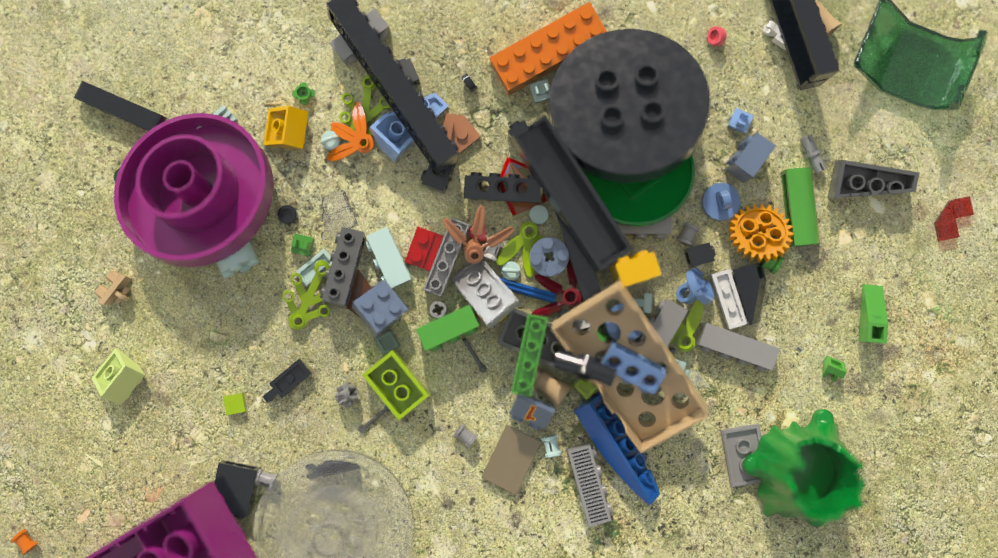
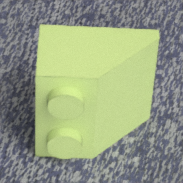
[92,348,145,406]

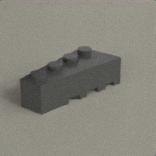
[828,160,919,198]

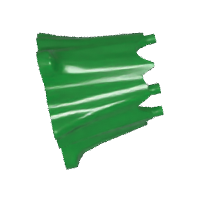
[742,409,865,527]

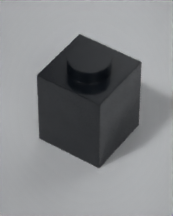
[684,242,716,268]

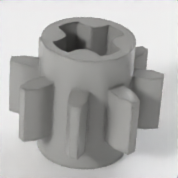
[335,382,360,408]

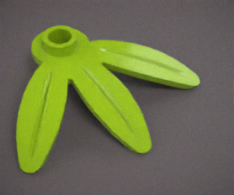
[496,221,554,278]
[670,300,704,352]

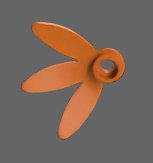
[327,101,375,161]

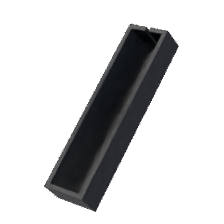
[769,0,840,91]
[509,114,633,271]

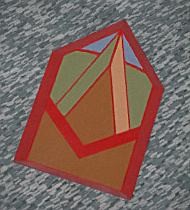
[500,157,547,216]

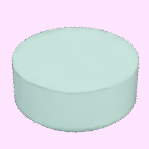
[529,205,549,225]

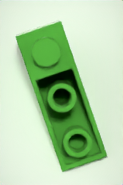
[858,284,888,344]

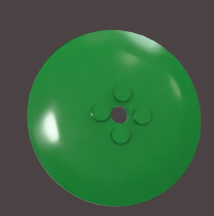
[582,155,695,227]

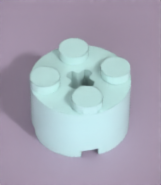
[216,241,259,279]

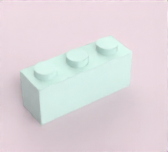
[365,227,413,289]

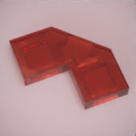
[934,196,974,241]

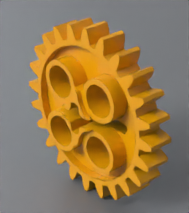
[728,203,794,263]

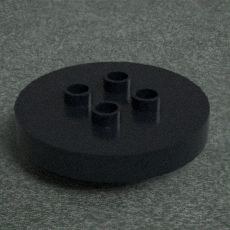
[550,29,710,183]

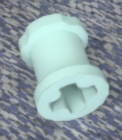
[541,434,562,458]

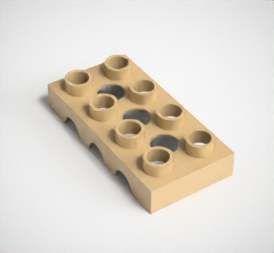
[552,280,709,453]

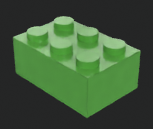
[416,304,480,353]

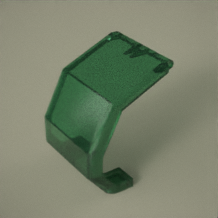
[854,0,988,111]

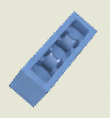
[601,340,666,394]

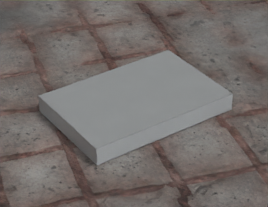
[720,423,762,488]

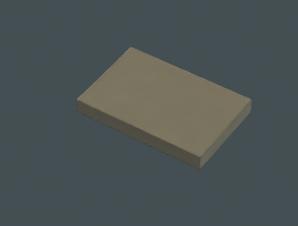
[481,425,541,494]

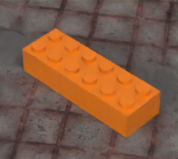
[489,2,607,96]

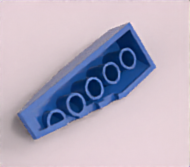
[573,392,660,505]

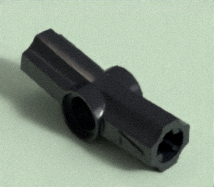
[554,350,617,387]

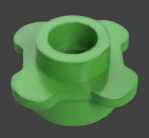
[292,82,315,105]

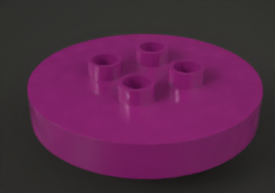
[114,113,274,267]

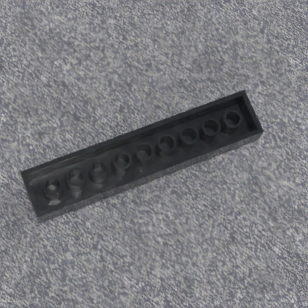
[326,0,459,175]

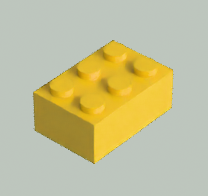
[609,250,662,286]

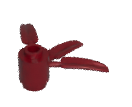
[531,258,584,317]

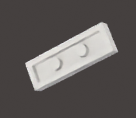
[710,269,748,330]

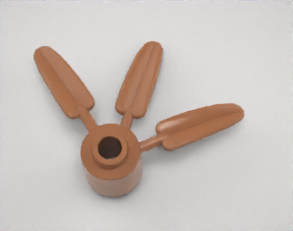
[443,205,514,264]

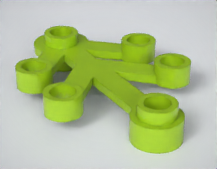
[339,75,390,146]
[282,260,330,330]

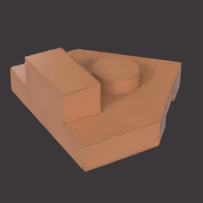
[443,113,481,154]

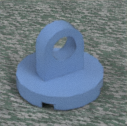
[701,183,741,221]
[676,268,714,305]

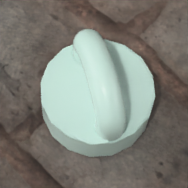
[321,131,341,151]
[501,261,520,281]

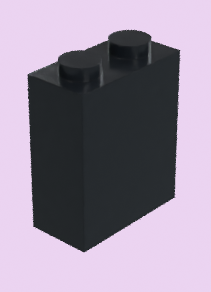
[214,460,261,518]

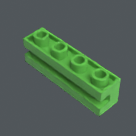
[511,314,548,397]

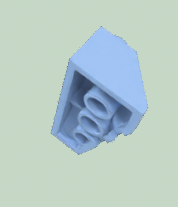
[369,93,449,162]

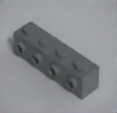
[320,227,366,309]

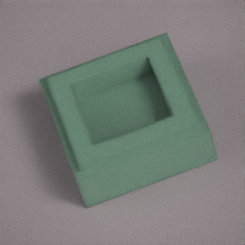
[374,330,400,356]

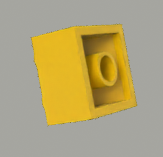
[263,106,308,150]

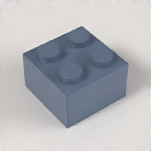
[725,132,776,183]
[352,279,408,337]

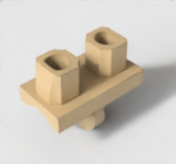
[94,271,132,306]

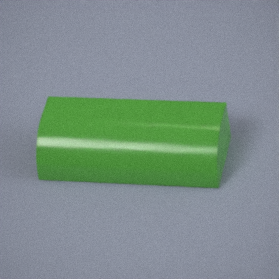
[780,168,820,247]

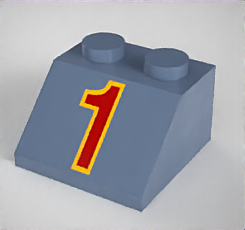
[509,394,555,430]

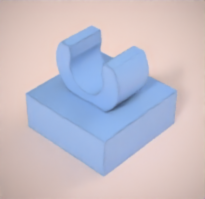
[727,108,754,134]

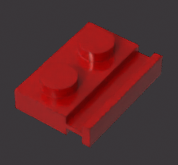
[405,226,444,271]

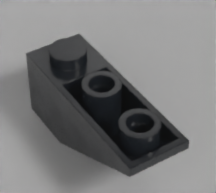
[733,262,767,325]

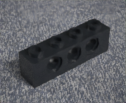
[463,172,543,204]

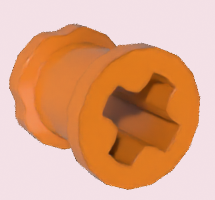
[10,529,38,555]

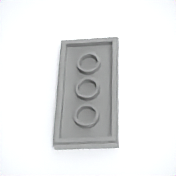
[450,259,521,328]

